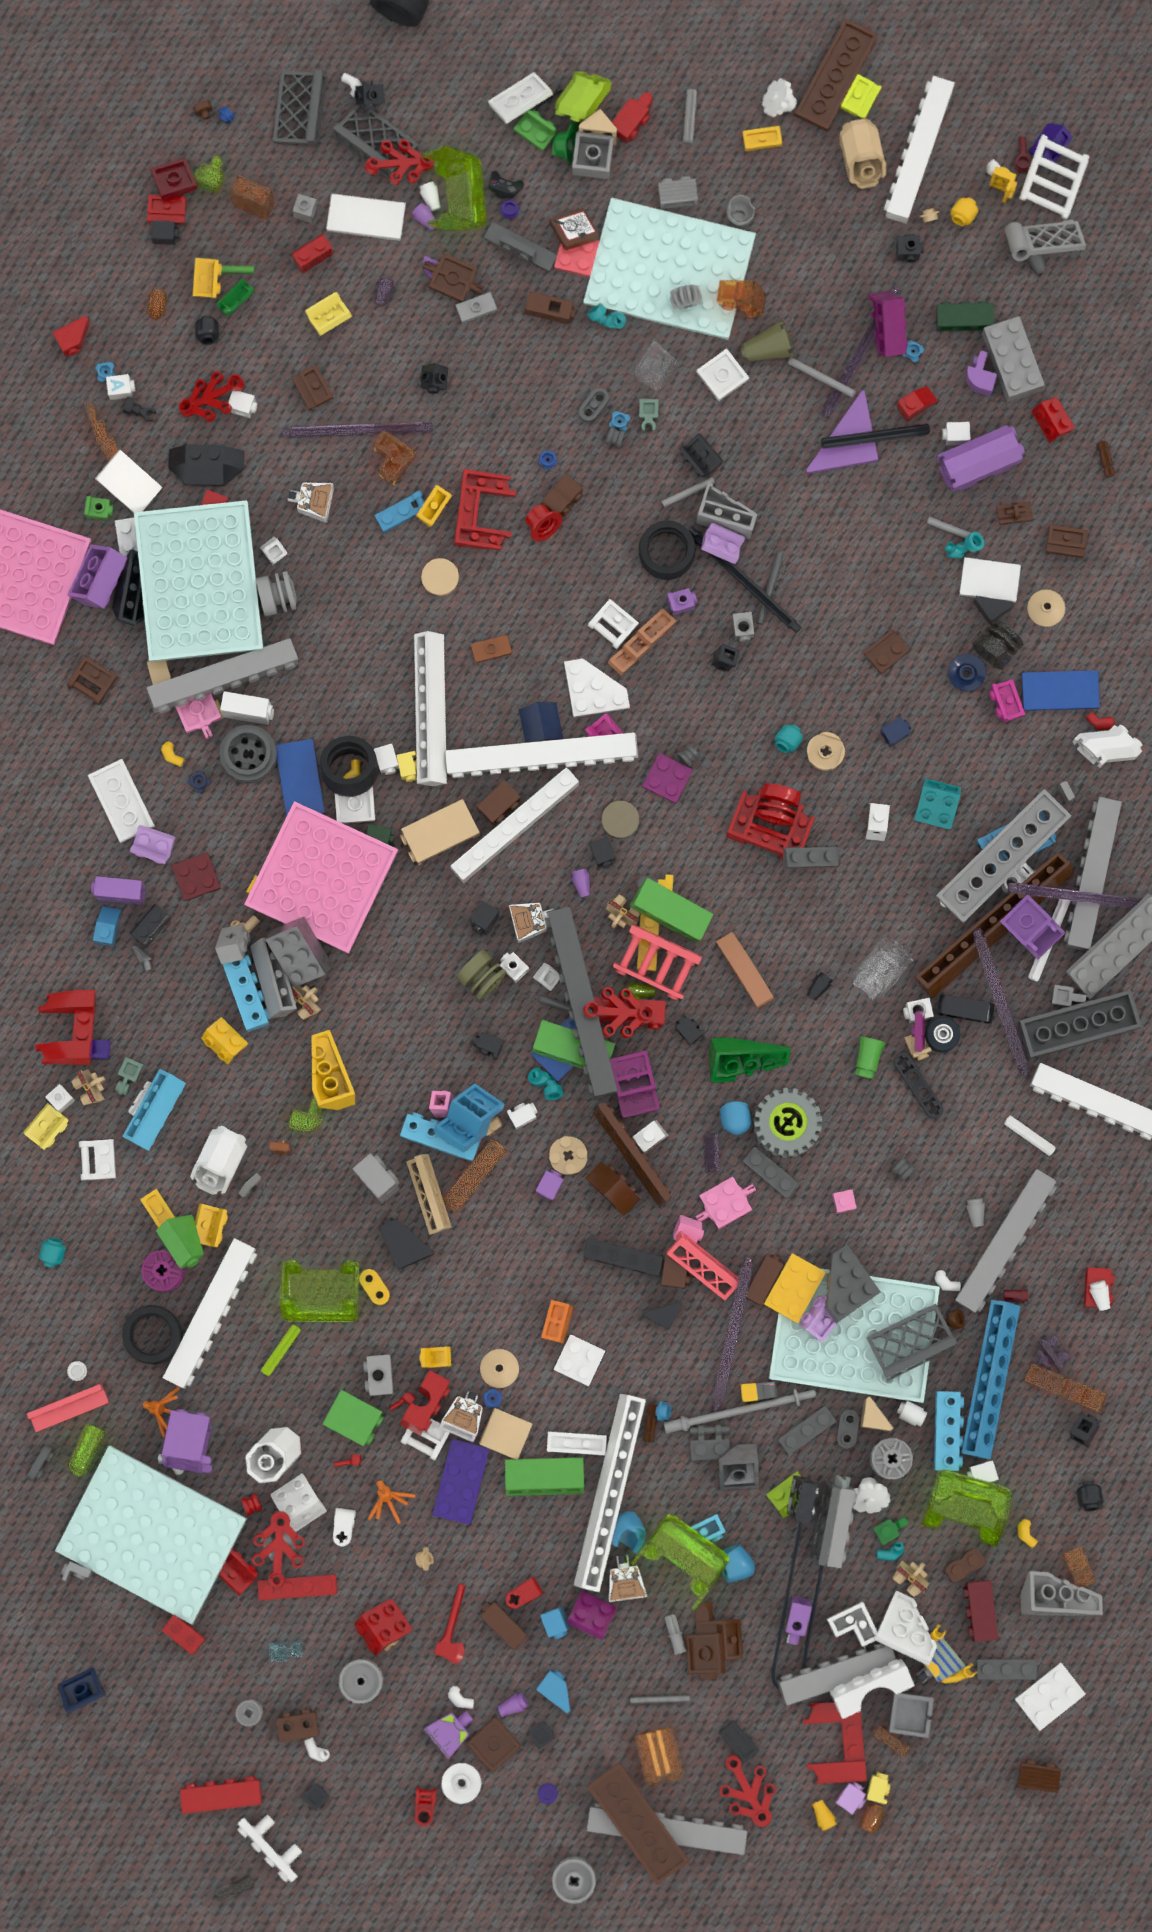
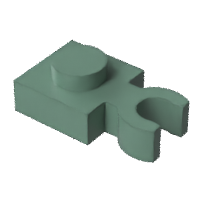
[639,399,658,432]

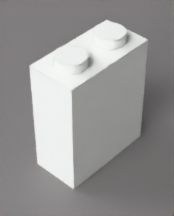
[220,692,274,725]

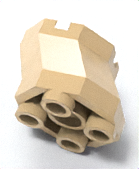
[840,119,886,189]

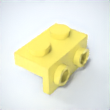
[305,292,352,336]
[23,1103,68,1150]

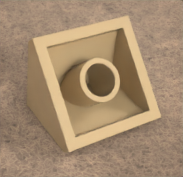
[579,109,617,145]
[860,1397,893,1431]

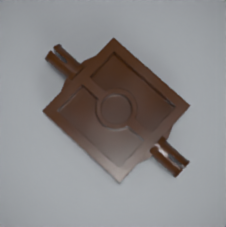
[422,253,484,303]

